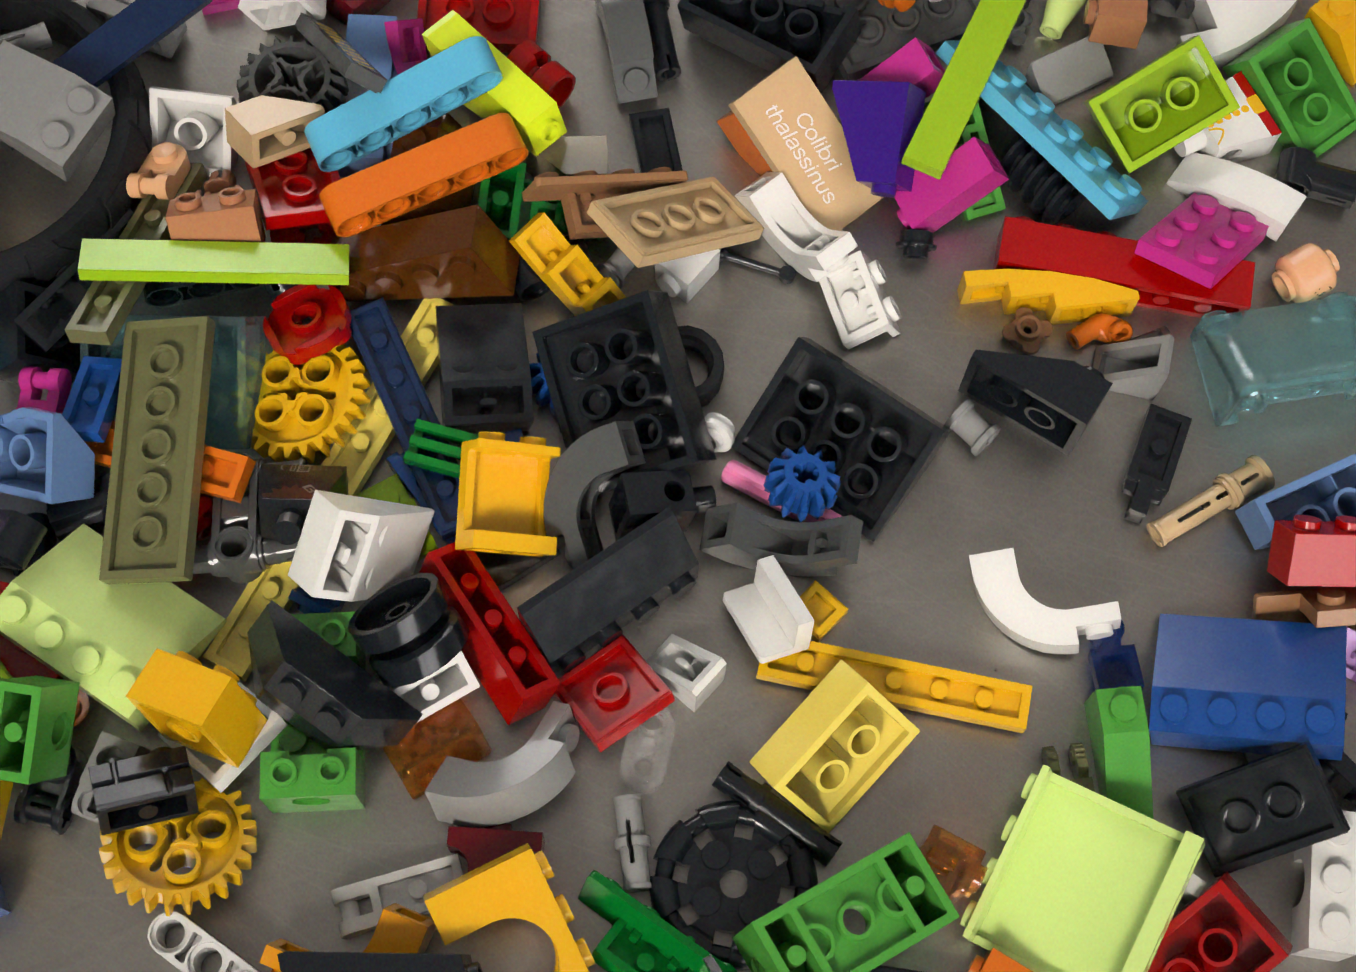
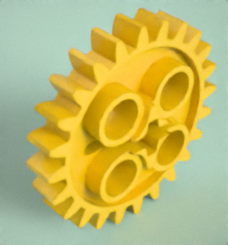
[231,344,371,464]
[99,769,257,916]

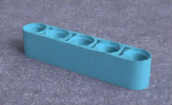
[304,36,503,172]

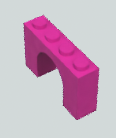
[858,37,1009,233]

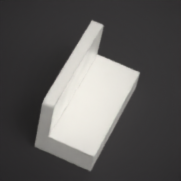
[723,555,815,664]

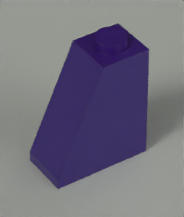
[832,80,926,197]

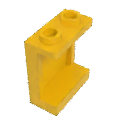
[455,431,561,557]

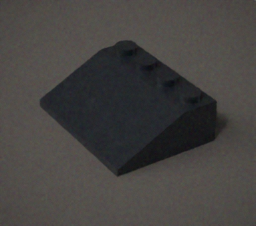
[532,290,717,495]
[732,337,951,542]

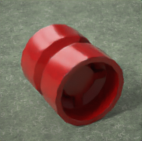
[507,40,576,108]

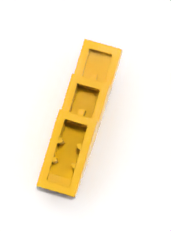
[509,212,626,316]
[957,269,1140,325]

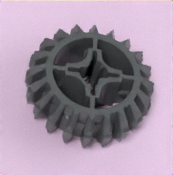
[236,34,349,113]

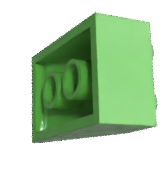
[1222,18,1356,157]

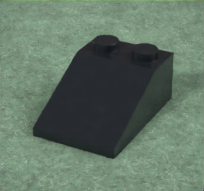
[958,350,1113,457]

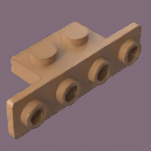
[522,167,688,240]
[1252,587,1356,629]

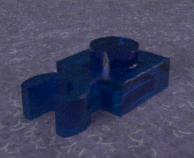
[1088,620,1145,691]

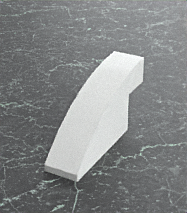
[1175,0,1300,71]

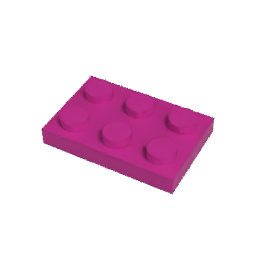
[1134,193,1269,289]

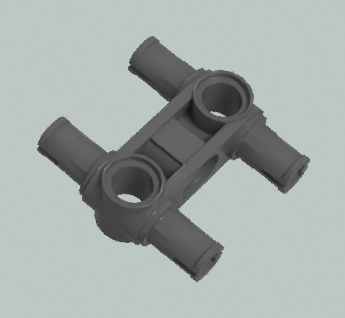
[193,452,308,584]

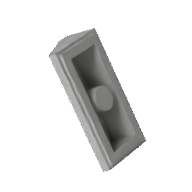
[1025,36,1114,105]

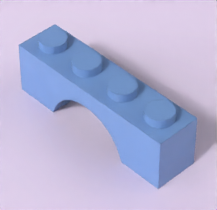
[338,14,398,177]

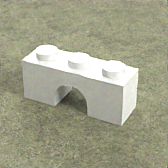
[1291,810,1356,962]

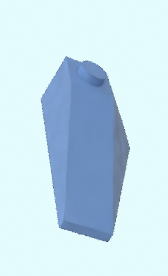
[0,407,95,504]

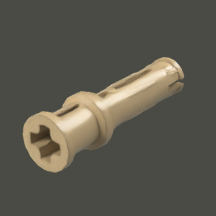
[1147,455,1275,547]

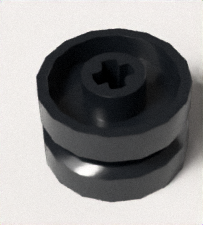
[348,573,469,687]

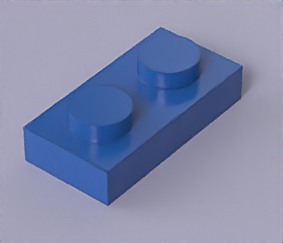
[62,356,122,443]

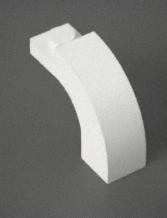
[735,172,858,282]
[969,548,1122,654]

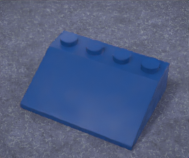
[1149,614,1347,761]

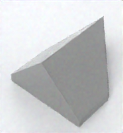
[1093,326,1175,400]

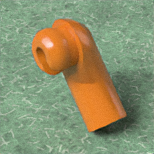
[1066,313,1133,350]

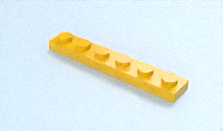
[756,641,1032,733]

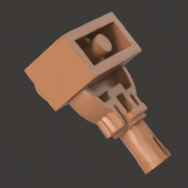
[165,169,266,242]

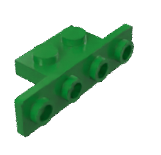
[578,870,737,972]

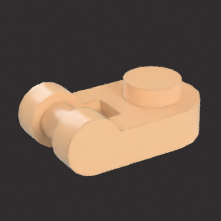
[126,142,191,200]

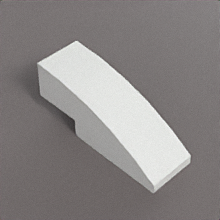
[1166,153,1307,242]

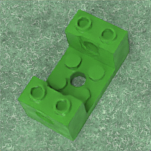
[259,611,366,814]
[0,675,80,785]
[732,832,960,972]

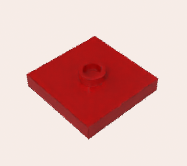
[554,634,675,753]

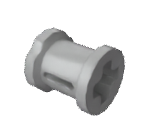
[944,399,1002,456]

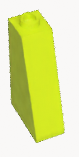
[422,10,567,157]

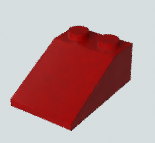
[1148,872,1293,972]

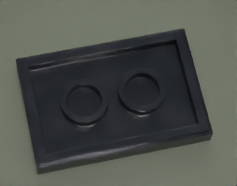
[1176,740,1350,878]

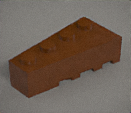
[331,204,520,302]

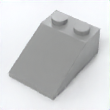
[0,40,116,182]

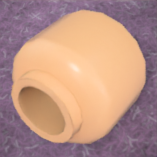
[1272,243,1340,305]

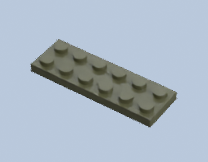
[99,316,215,584]

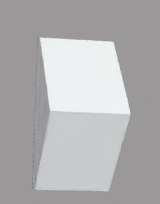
[646,634,727,712]

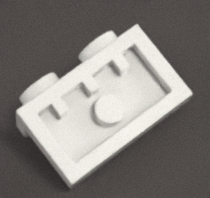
[819,250,902,349]

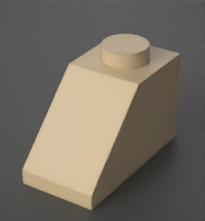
[225,95,325,169]

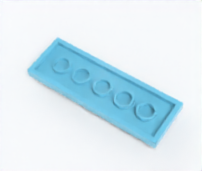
[935,40,1148,220]

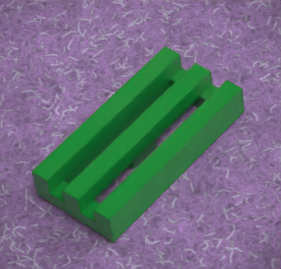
[403,419,478,478]

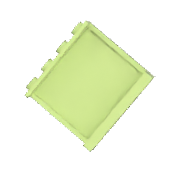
[960,764,1205,972]

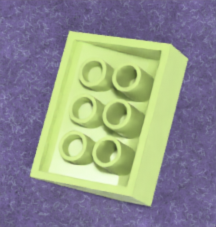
[0,523,227,732]

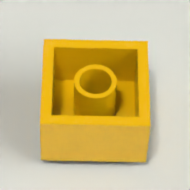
[126,648,267,768]

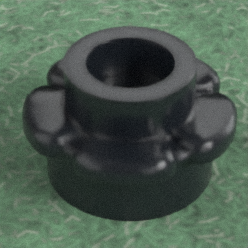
[896,229,937,259]

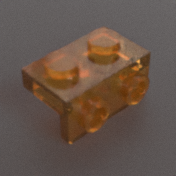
[382,698,492,799]

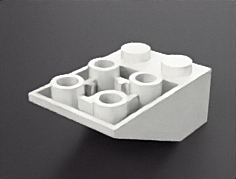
[288,490,434,602]

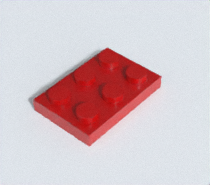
[417,0,541,53]
[244,148,341,231]

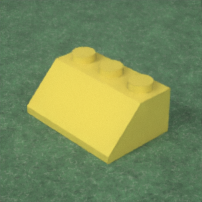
[749,659,920,833]

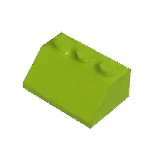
[1084,35,1240,173]

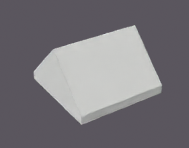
[149,86,239,177]

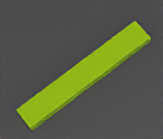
[901,0,1027,180]
[78,238,350,285]

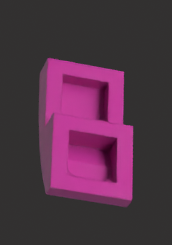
[384,18,427,74]

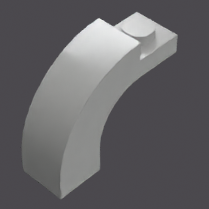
[425,701,580,827]

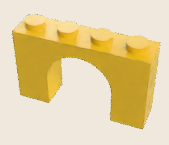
[423,843,595,972]

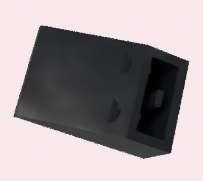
[435,303,534,433]

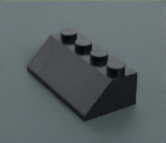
[517,507,699,673]

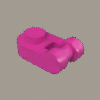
[16,366,72,414]

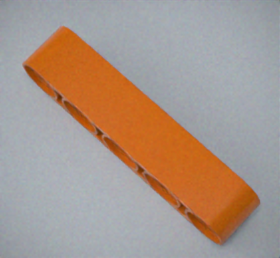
[319,113,529,237]

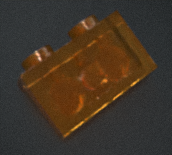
[919,824,988,904]

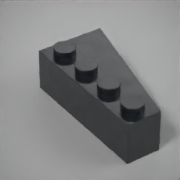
[677,0,861,94]

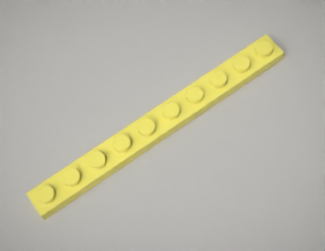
[203,298,453,682]

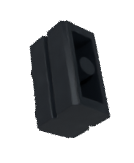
[88,746,199,835]

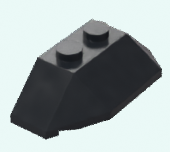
[247,600,423,751]

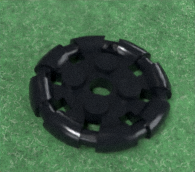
[649,800,818,971]

